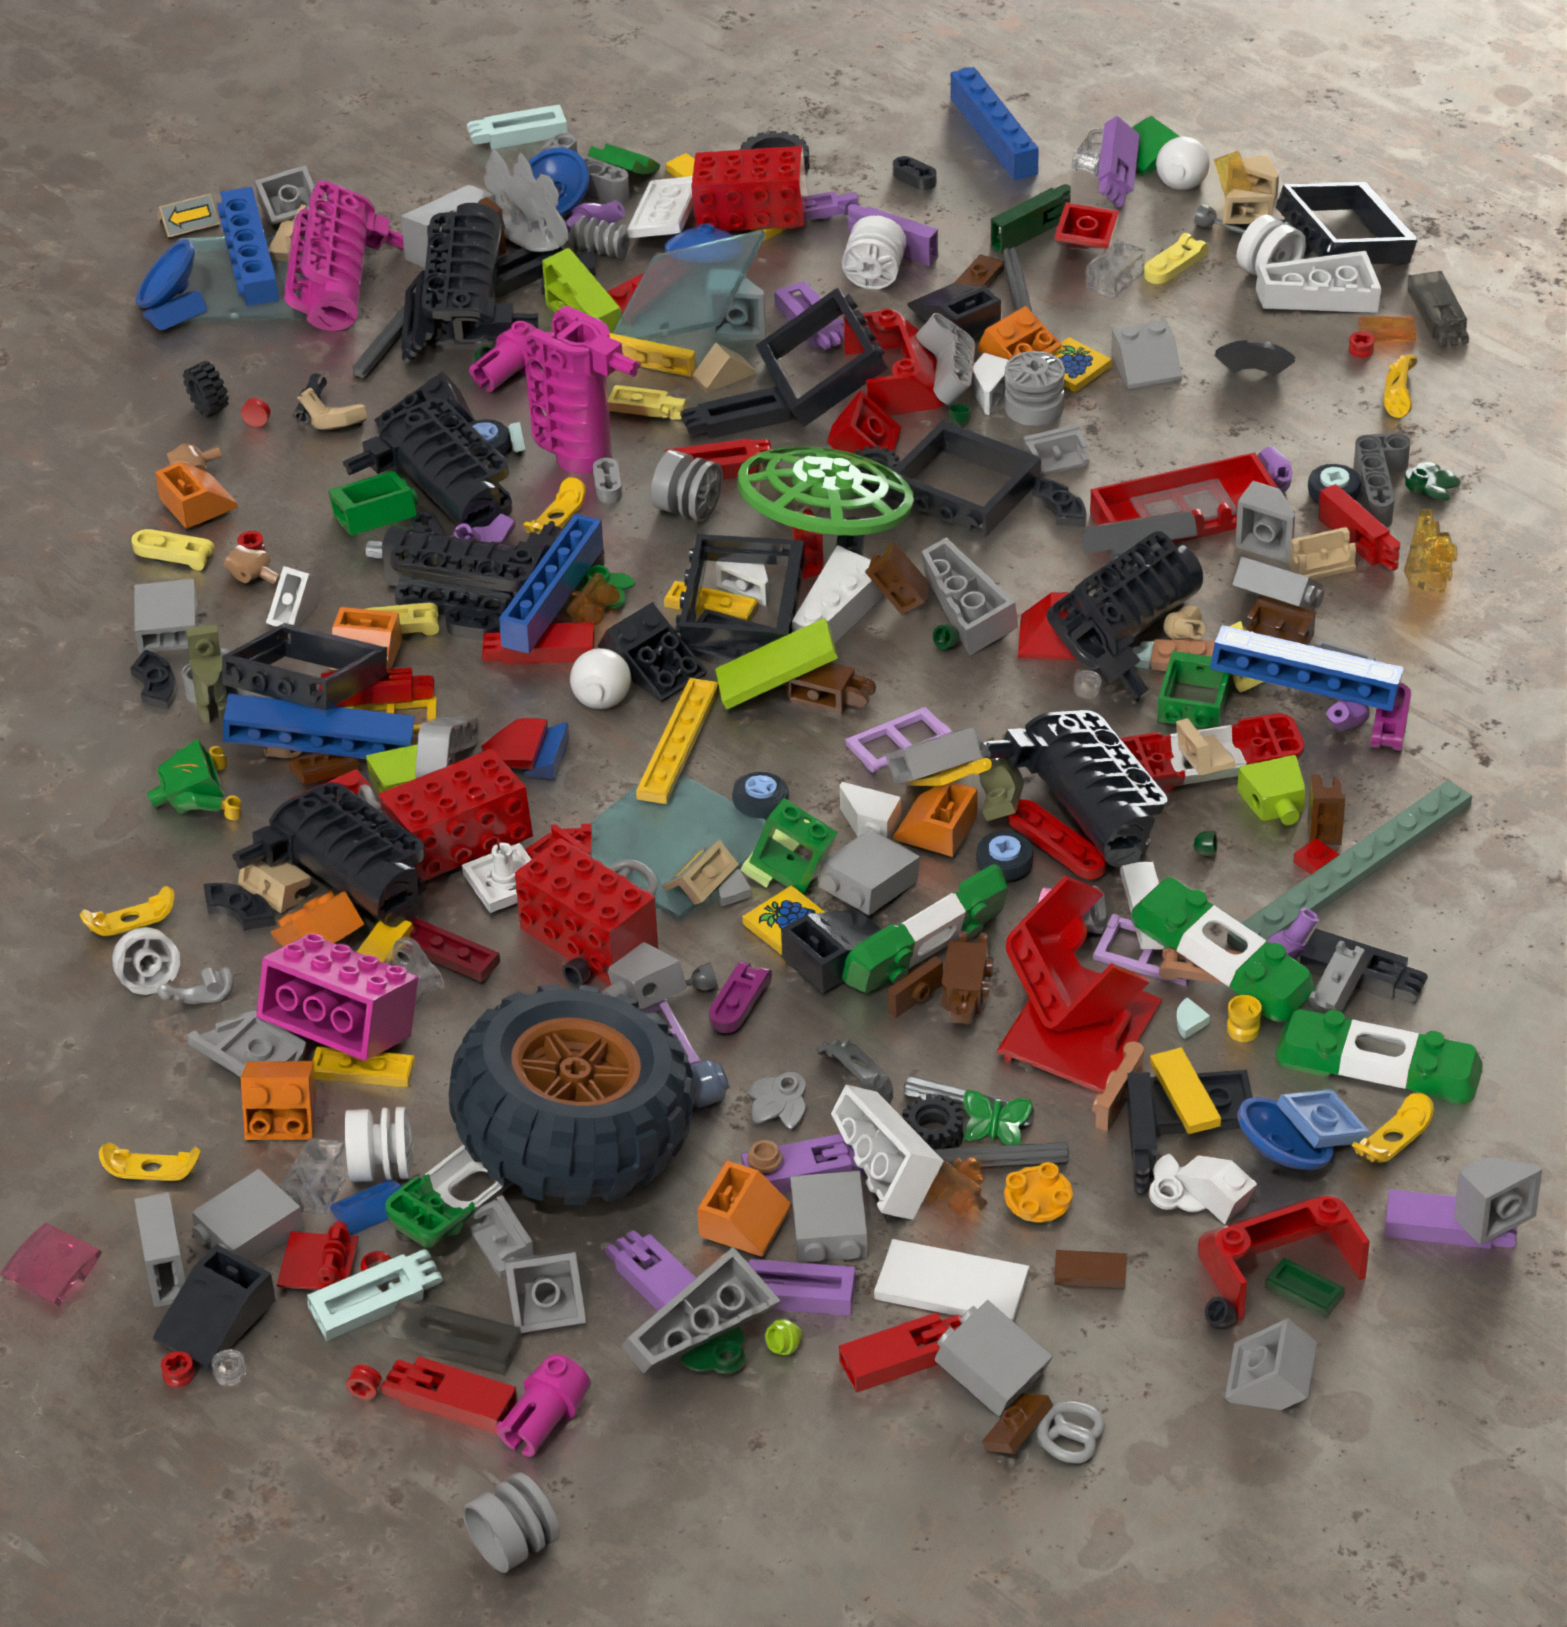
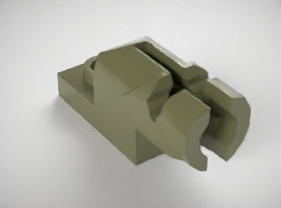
[186,624,227,723]
[979,734,1024,821]

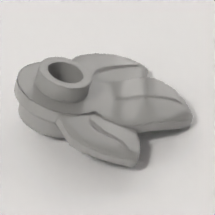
[747,1072,806,1130]

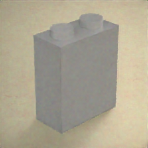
[1232,556,1324,612]
[134,579,198,654]
[885,727,982,784]
[819,829,920,915]
[192,1169,304,1263]
[790,1171,868,1262]
[134,1192,186,1308]
[934,1299,1053,1417]

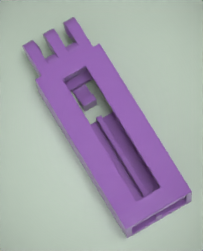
[1098,116,1140,208]
[848,204,938,266]
[774,281,844,350]
[741,1133,865,1194]
[1384,1189,1517,1249]
[604,1230,696,1311]
[747,1259,856,1316]

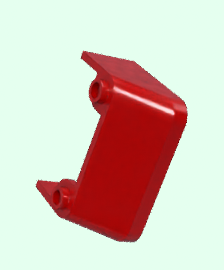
[843,309,946,416]
[1005,875,1150,1032]
[1197,1196,1370,1321]

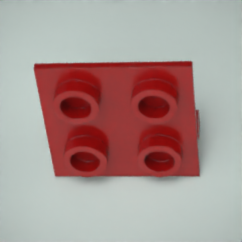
[277,1221,359,1290]

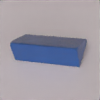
[143,291,207,330]
[524,723,569,780]
[330,1180,403,1235]

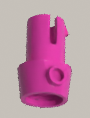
[469,321,540,392]
[497,1354,591,1457]

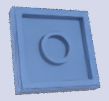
[1277,1089,1371,1148]

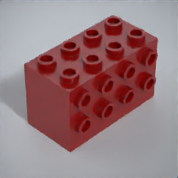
[691,146,807,232]
[378,749,533,881]
[515,838,659,986]

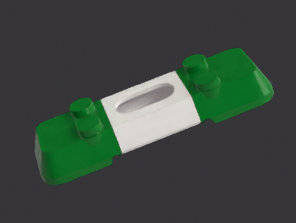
[842,864,1008,993]
[1131,877,1315,1022]
[1275,1009,1483,1105]
[385,1144,514,1248]

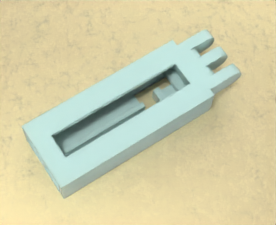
[467,104,568,149]
[307,1249,443,1342]

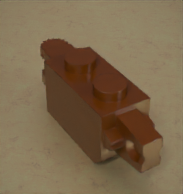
[782,662,877,714]
[942,931,994,1024]

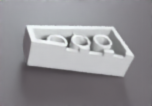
[1256,251,1381,313]
[792,545,885,644]
[831,1085,943,1220]

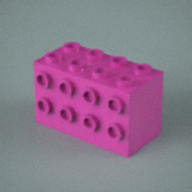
[256,934,419,1061]

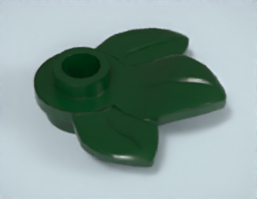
[1404,462,1461,500]
[681,1327,745,1374]

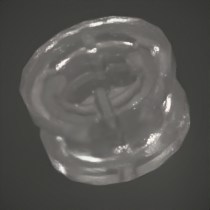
[1073,670,1102,699]
[212,1349,246,1386]

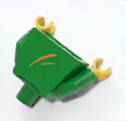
[147,739,242,821]

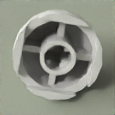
[112,927,180,995]

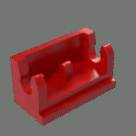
[790,509,824,579]

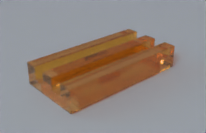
[1357,316,1416,341]

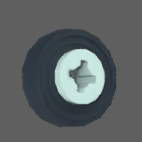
[1308,464,1361,503]

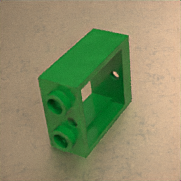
[328,470,418,536]
[1157,651,1232,729]
[749,798,838,895]

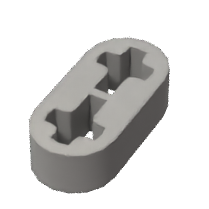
[593,458,622,503]

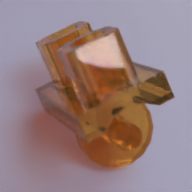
[566,573,620,625]
[928,1157,988,1217]

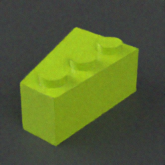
[542,248,622,334]

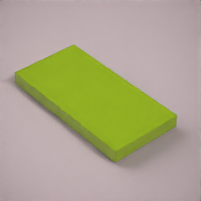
[715,618,838,709]

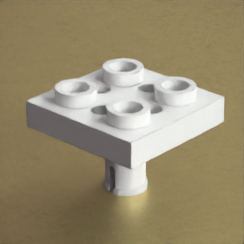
[462,843,532,913]

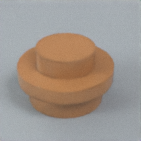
[747,1140,782,1173]

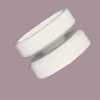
[1236,214,1306,275]

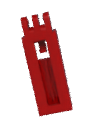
[665,439,772,480]
[1318,484,1400,571]
[481,622,595,664]
[319,667,435,706]
[838,1312,962,1393]
[379,1356,518,1435]

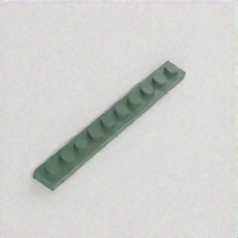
[1227,780,1472,952]

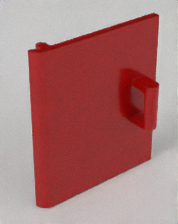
[995,966,1162,1094]

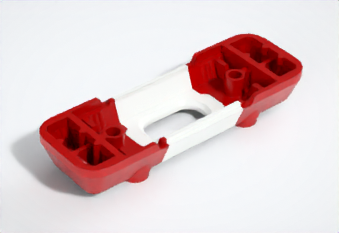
[1120,713,1304,793]

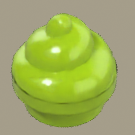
[765,1319,803,1355]

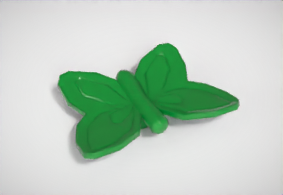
[963,1089,1033,1145]

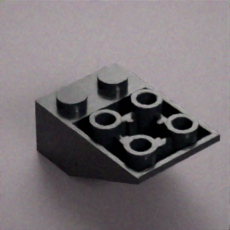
[907,283,1001,339]
[374,371,475,429]
[598,602,707,702]
[781,909,882,993]
[153,1244,276,1370]

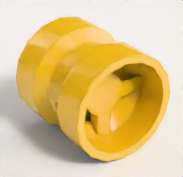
[1227,995,1262,1042]

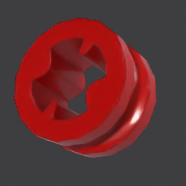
[1349,331,1375,358]
[237,531,265,551]
[160,1351,195,1387]
[345,1364,382,1400]

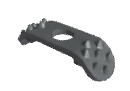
[817,1039,893,1104]

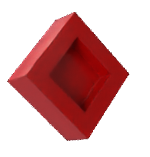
[1293,838,1340,875]

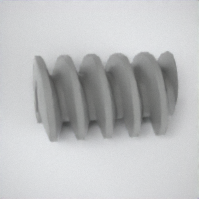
[569,215,629,260]

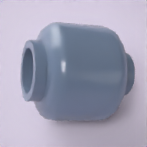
[691,1059,730,1109]

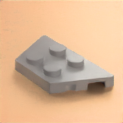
[187,1010,306,1077]

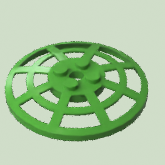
[737,446,914,535]

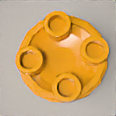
[1004,1162,1073,1223]

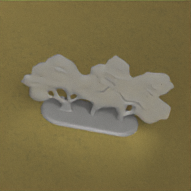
[484,149,569,252]

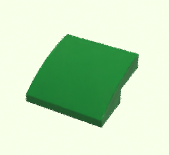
[1131,116,1181,175]
[587,143,661,174]

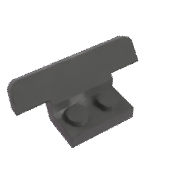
[1082,511,1198,572]

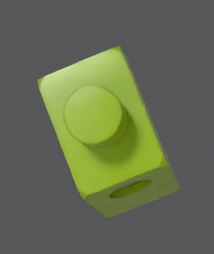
[366,744,418,794]
[1237,755,1306,825]

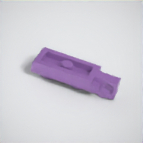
[805,191,859,221]

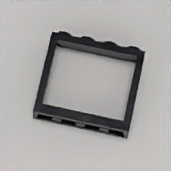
[1276,182,1418,264]
[755,287,888,427]
[887,420,1041,537]
[675,534,806,650]
[222,623,387,710]

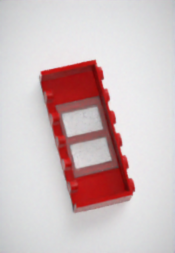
[1090,452,1279,543]

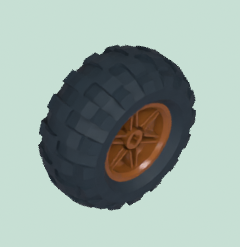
[448,984,696,1205]

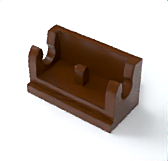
[865,541,930,615]
[1246,595,1316,645]
[1307,774,1346,845]

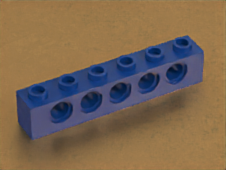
[217,187,279,306]

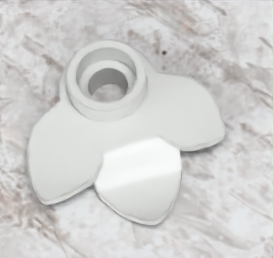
[1149,1154,1207,1212]

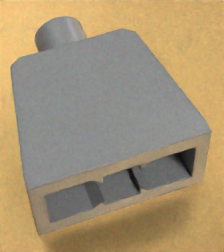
[602,942,687,1009]

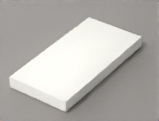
[627,176,694,238]
[874,1239,1029,1322]

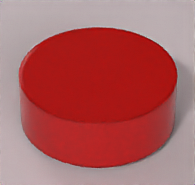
[241,398,271,427]

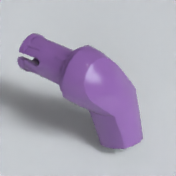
[566,200,625,237]
[1258,446,1293,493]
[454,514,516,544]
[1326,698,1369,732]
[1267,908,1319,960]

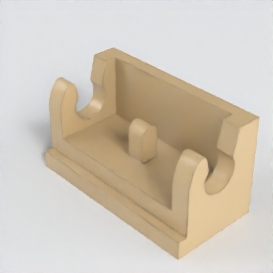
[1289,527,1356,580]
[238,860,311,914]

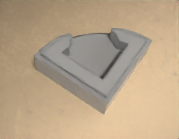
[719,869,752,907]

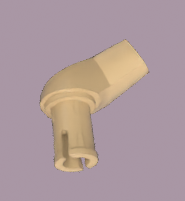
[297,388,367,430]
[1164,605,1206,640]

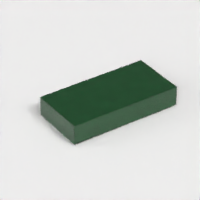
[1265,1257,1345,1318]

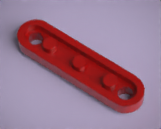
[1008,799,1106,879]

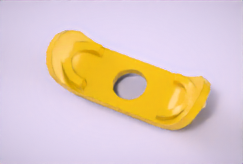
[1383,354,1418,418]
[523,477,586,534]
[80,886,174,936]
[1351,1093,1434,1163]
[99,1142,201,1181]

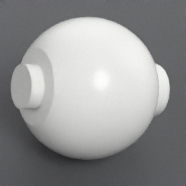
[1156,137,1210,190]
[570,648,631,710]

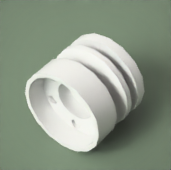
[842,216,906,289]
[345,1107,414,1183]

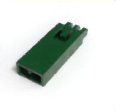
[990,184,1071,254]

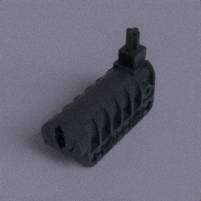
[422,202,539,349]
[343,398,513,528]
[381,521,561,618]
[1046,531,1203,699]
[981,710,1167,867]
[232,782,427,927]

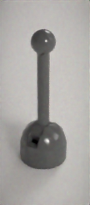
[1194,204,1246,235]
[685,963,718,991]

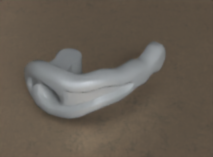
[158,967,234,1005]

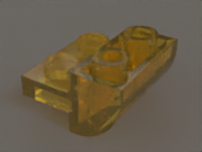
[1404,509,1457,593]

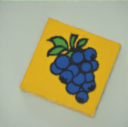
[1052,337,1112,393]
[742,885,825,955]

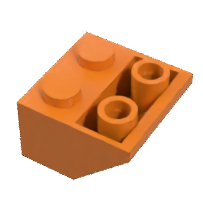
[977,306,1062,360]
[155,461,238,529]
[328,607,402,672]
[894,782,978,857]
[271,891,365,946]
[240,1061,316,1140]
[697,1160,791,1257]

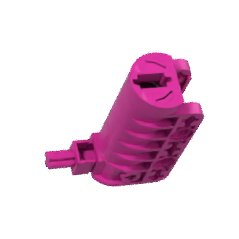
[284,180,405,331]
[523,306,641,474]

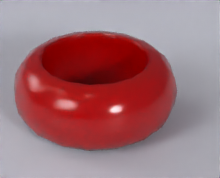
[360,1251,392,1271]

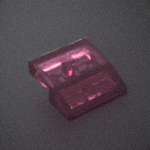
[0,1222,102,1307]

